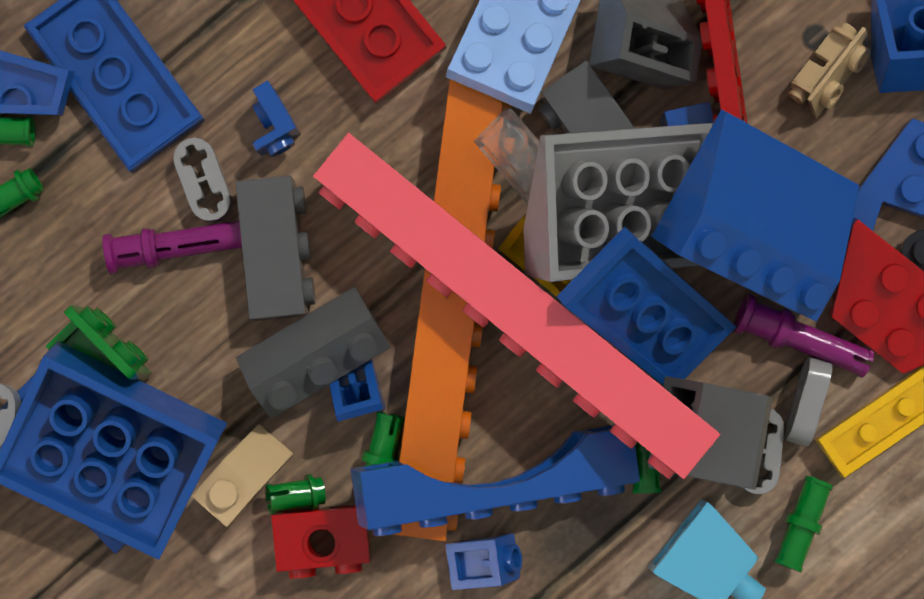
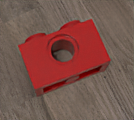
[271,505,372,579]

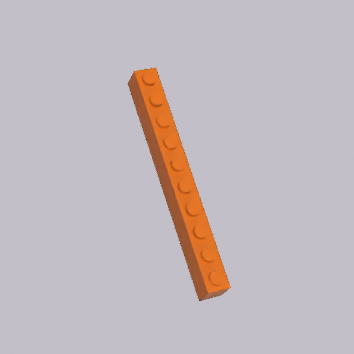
[392,79,511,541]

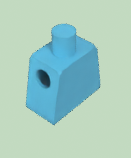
[648,499,766,599]

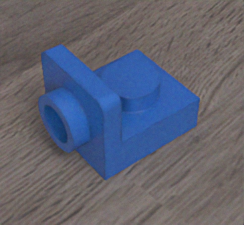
[252,80,301,157]
[445,533,522,590]

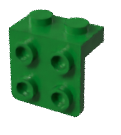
[45,305,152,382]

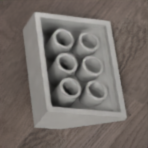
[523,123,713,282]

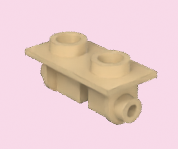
[788,22,871,119]

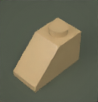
[192,424,294,527]

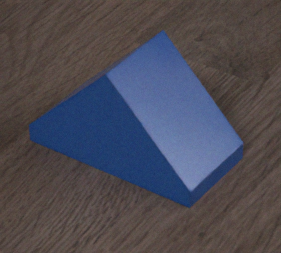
[329,359,386,422]

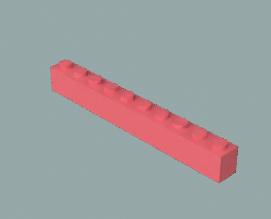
[313,132,721,480]

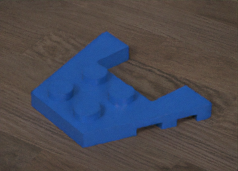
[848,118,924,240]

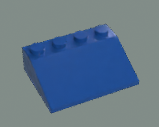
[651,109,860,322]
[0,341,227,560]

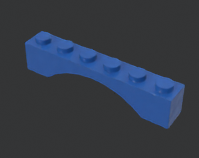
[351,424,640,536]

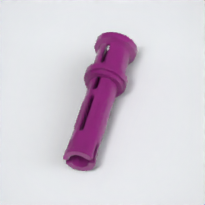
[102,220,242,275]
[733,294,874,378]

